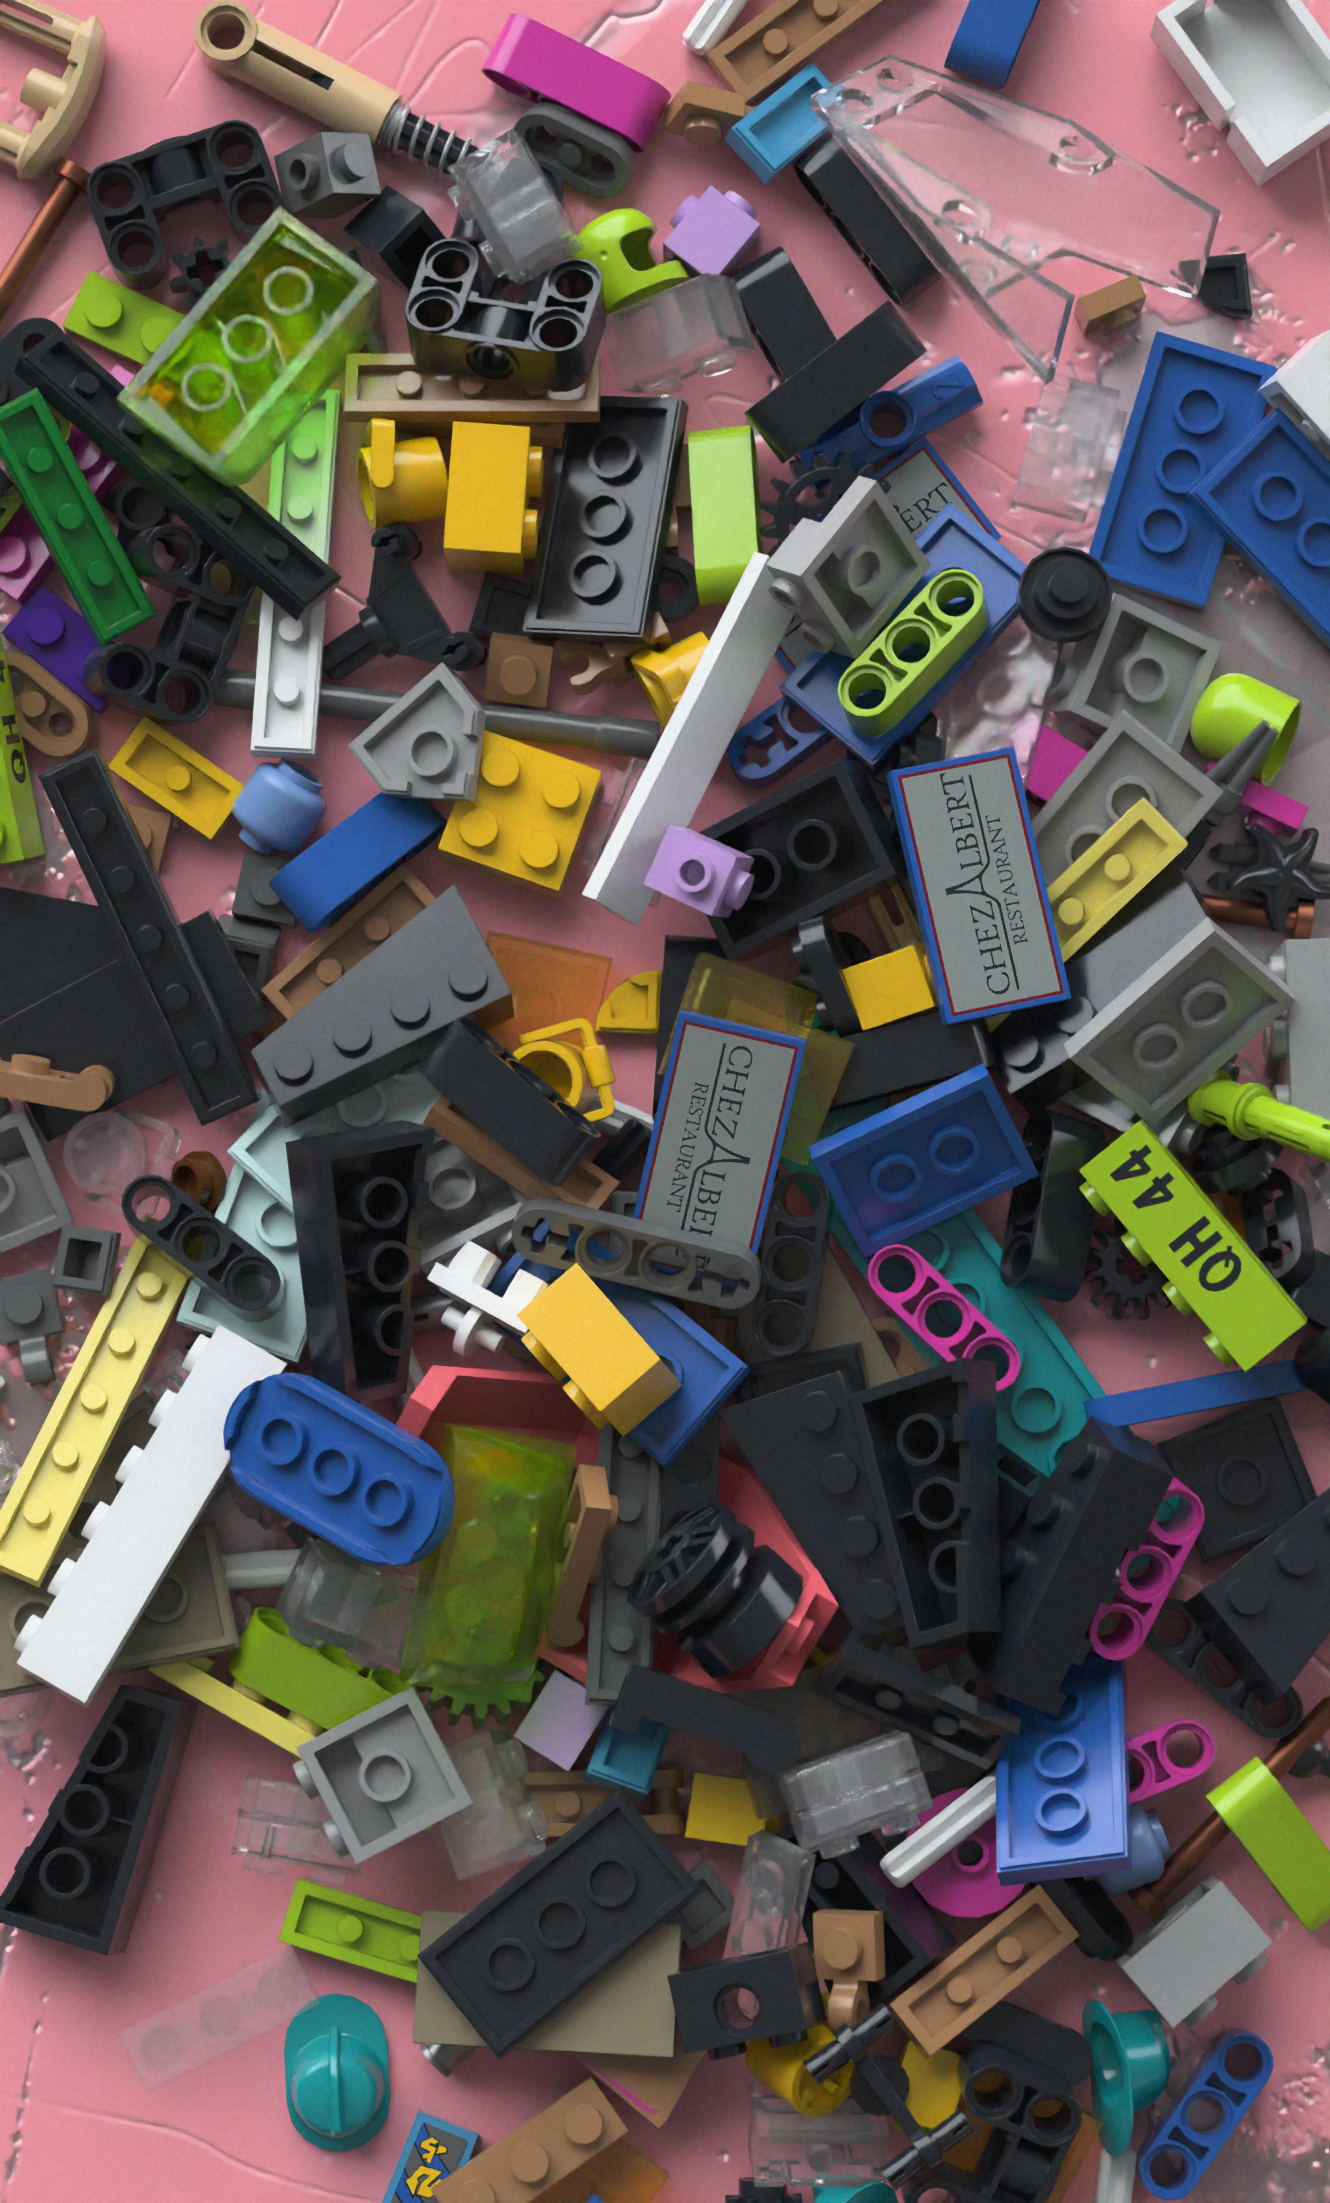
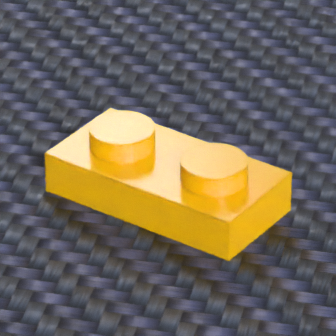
[108,716,244,843]

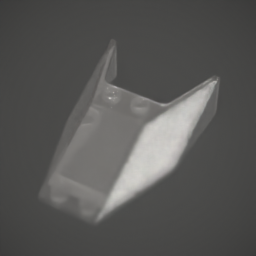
[809,54,1221,385]

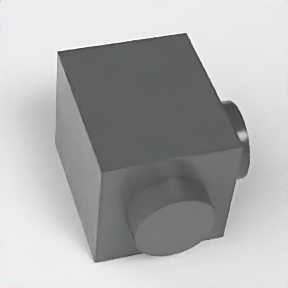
[274,132,381,218]

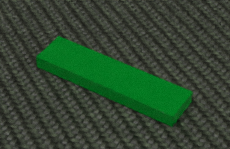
[0,388,158,646]

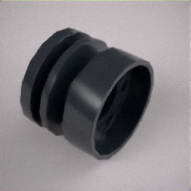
[627,1500,803,1679]

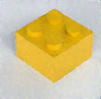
[443,421,544,577]
[438,730,603,900]
[517,1263,683,1437]

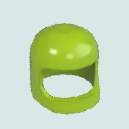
[572,208,691,321]
[1190,673,1302,787]

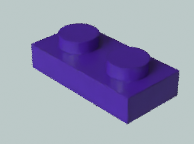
[2,584,130,715]

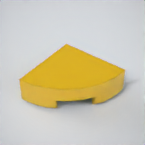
[595,970,661,1036]

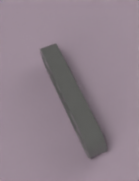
[512,1197,761,1309]

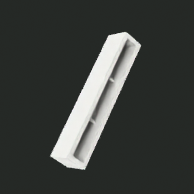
[13,1325,287,1708]

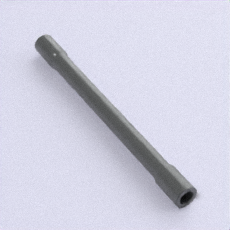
[215,668,660,759]

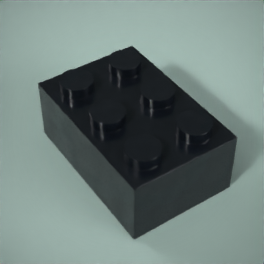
[699,758,909,962]

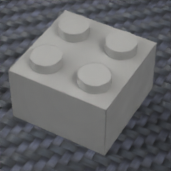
[1113,1875,1273,2028]

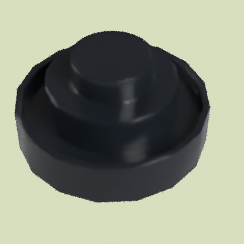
[1016,547,1113,644]
[1190,1123,1284,1196]

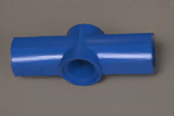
[794,354,983,493]

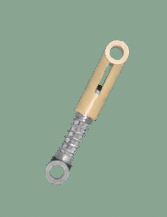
[194,0,565,229]

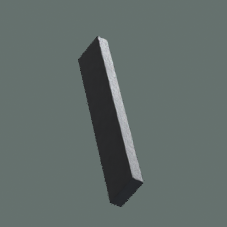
[13,328,342,621]
[38,748,262,1126]

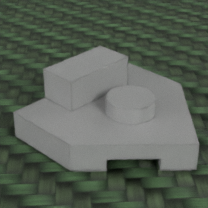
[347,662,486,803]

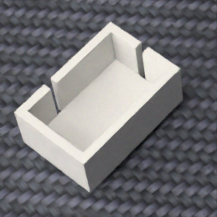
[1149,0,1330,187]

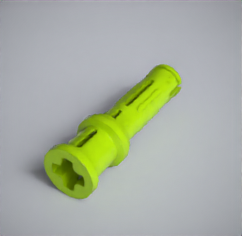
[1187,1069,1330,1163]

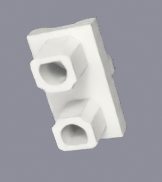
[427,1240,549,1357]

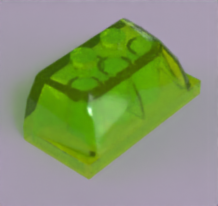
[116,206,381,487]
[399,1422,578,1703]

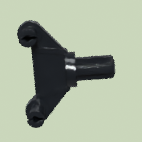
[322,524,488,681]
[803,2003,975,2191]

